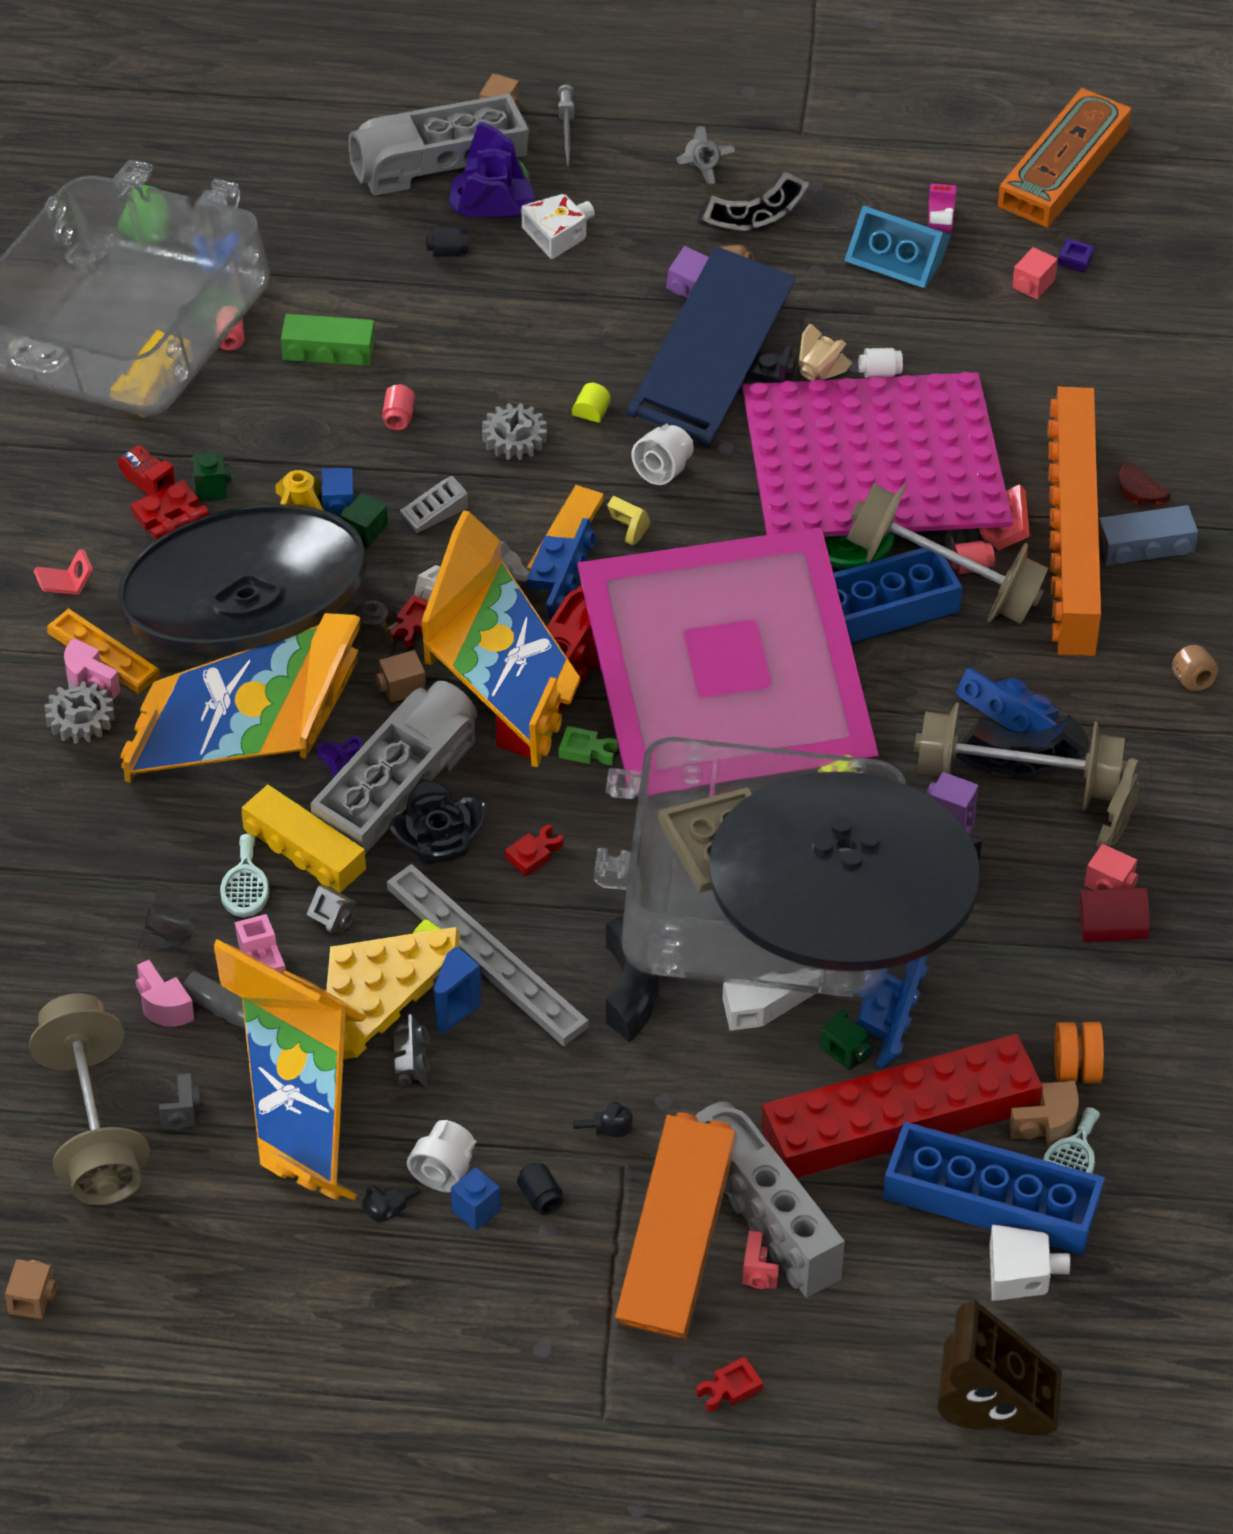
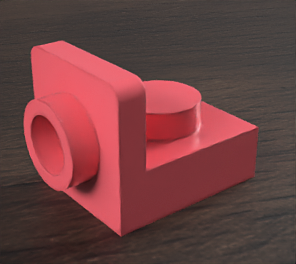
[742,1230,779,1289]

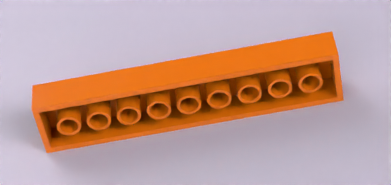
[1047,387,1101,656]

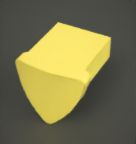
[607,496,651,546]

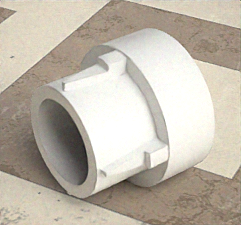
[632,423,693,485]
[407,1120,477,1192]

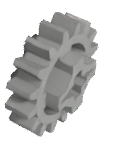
[482,403,547,460]
[45,681,115,743]

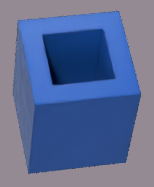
[322,468,354,516]
[451,1167,500,1231]

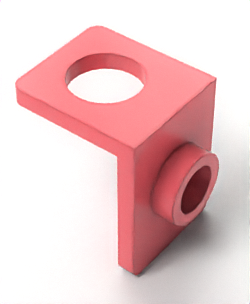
[34,549,93,595]

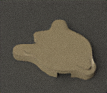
[1096,758,1140,848]

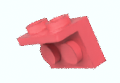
[979,485,1030,551]

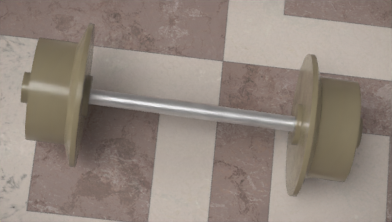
[846,483,1048,624]
[914,702,1128,811]
[29,993,150,1205]

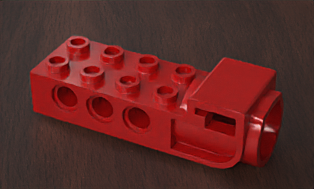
[496,585,601,759]

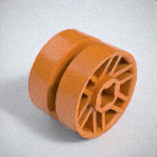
[1054,1022,1104,1084]

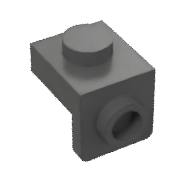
[306,885,357,933]
[159,1073,201,1130]

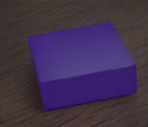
[1057,239,1095,272]

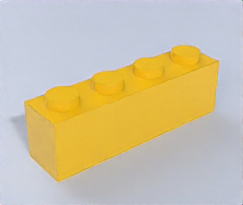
[241,784,366,893]

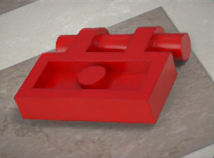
[130,480,209,540]

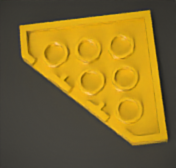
[326,927,460,1059]

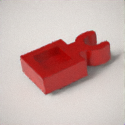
[390,595,428,649]
[505,824,564,877]
[696,1357,763,1412]

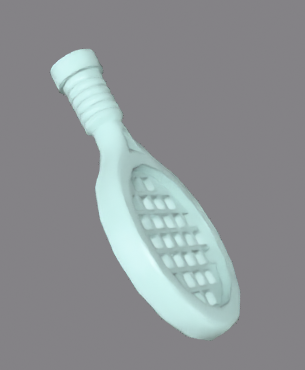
[220,834,269,918]
[1043,1107,1100,1174]

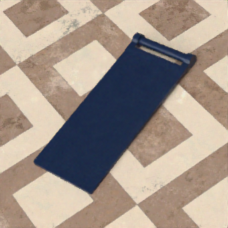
[626,246,795,448]

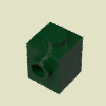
[192,452,232,501]
[340,493,388,548]

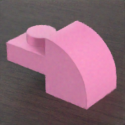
[64,638,120,699]
[235,914,286,973]
[135,960,194,1027]

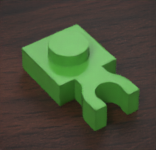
[559,726,619,766]

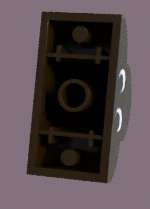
[938,1300,1062,1435]

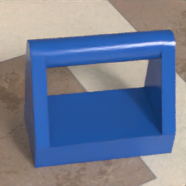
[434,946,481,1033]

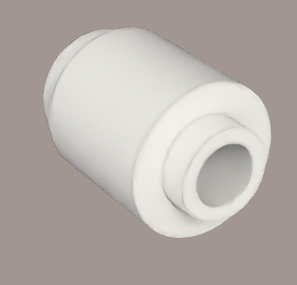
[858,348,903,378]

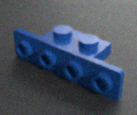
[526,518,596,620]
[956,668,1060,733]
[855,955,928,1068]

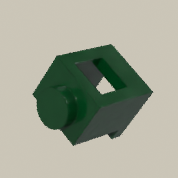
[819,1009,873,1071]

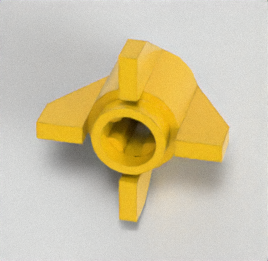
[275,470,324,511]

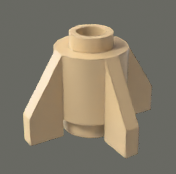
[798,324,852,381]

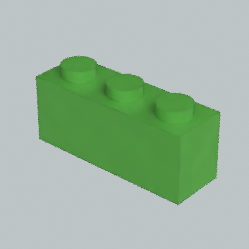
[281,314,375,366]

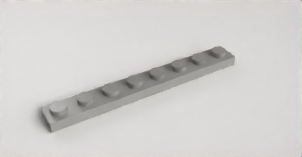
[387,864,589,1046]

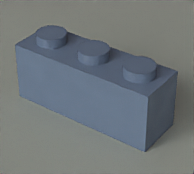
[1098,505,1198,565]

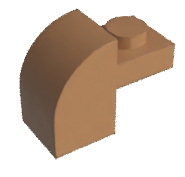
[1009,1081,1079,1148]

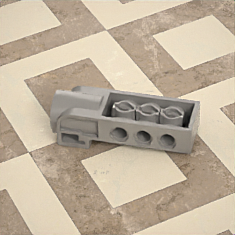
[349,94,529,196]
[310,681,478,855]
[696,1102,845,1298]

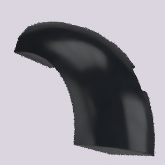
[697,171,809,232]
[956,715,1089,778]
[606,916,659,1042]

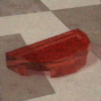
[1118,460,1171,505]

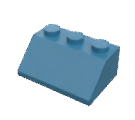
[844,206,951,288]

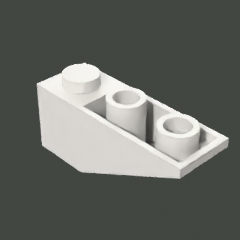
[723,968,823,1031]

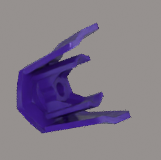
[449,122,534,217]

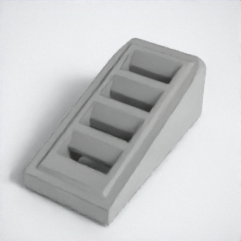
[400,476,468,533]

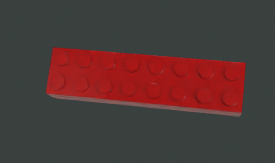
[761,1034,1043,1178]

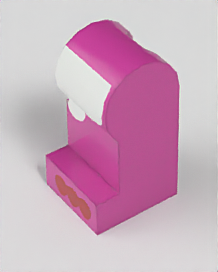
[928,183,956,235]

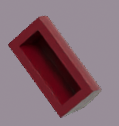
[1078,888,1149,942]

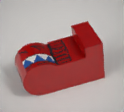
[118,445,175,496]

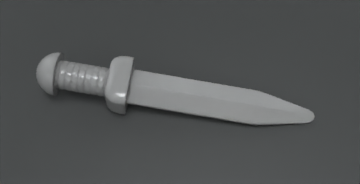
[557,85,575,166]

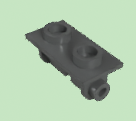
[393,1014,430,1088]

